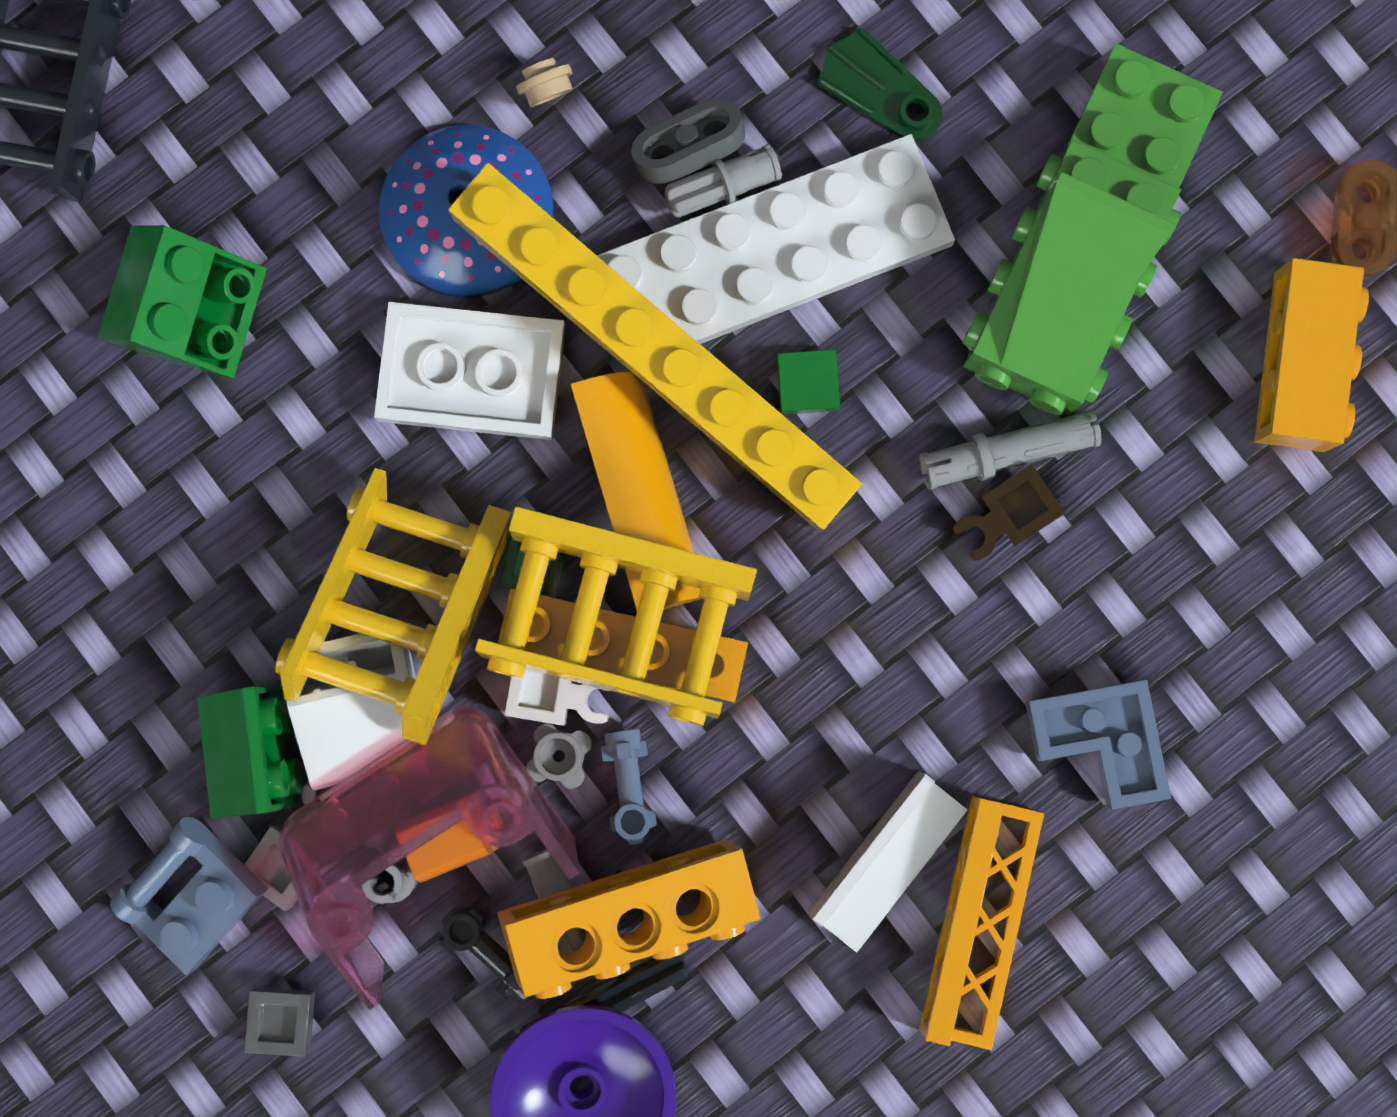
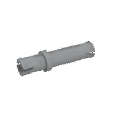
[919,409,1102,490]

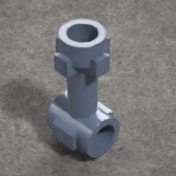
[601,729,657,845]

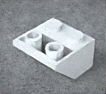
[286,634,433,791]

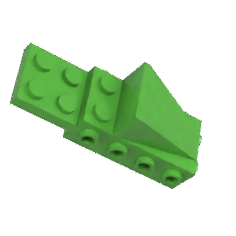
[962,43,1223,416]

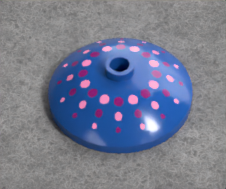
[379,125,554,298]

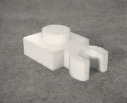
[504,669,609,726]

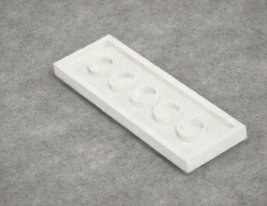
[597,134,955,372]

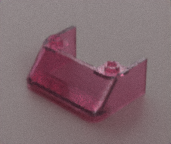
[279,707,580,1010]

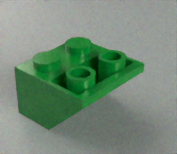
[97,225,267,379]
[197,687,303,819]

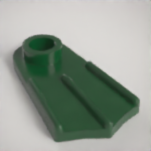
[817,28,942,142]

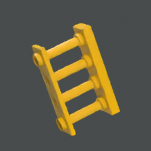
[275,468,511,746]
[475,506,757,726]

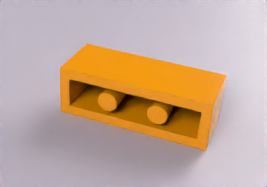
[1254,258,1369,452]

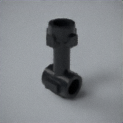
[441,906,526,1004]

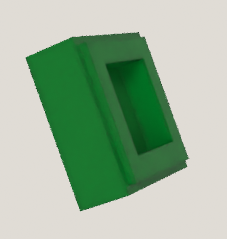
[777,350,840,415]

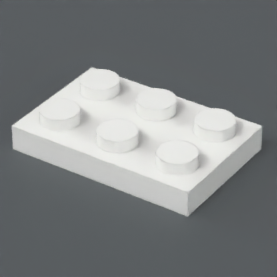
[374,302,566,440]

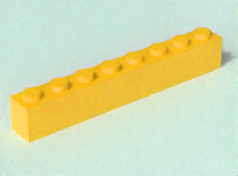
[448,163,862,530]

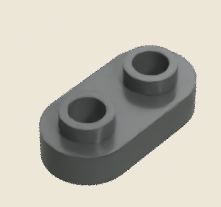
[631,99,746,184]

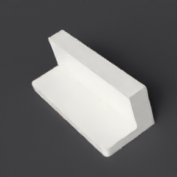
[808,772,968,953]

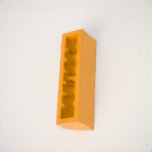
[571,372,701,611]

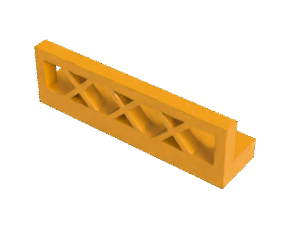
[919,796,1044,1050]

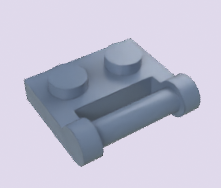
[110,817,268,976]

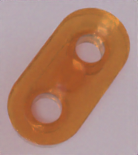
[1330,159,1397,280]

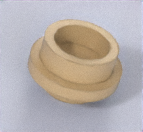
[516,58,573,107]

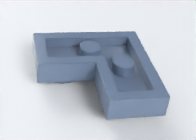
[1025,680,1171,810]

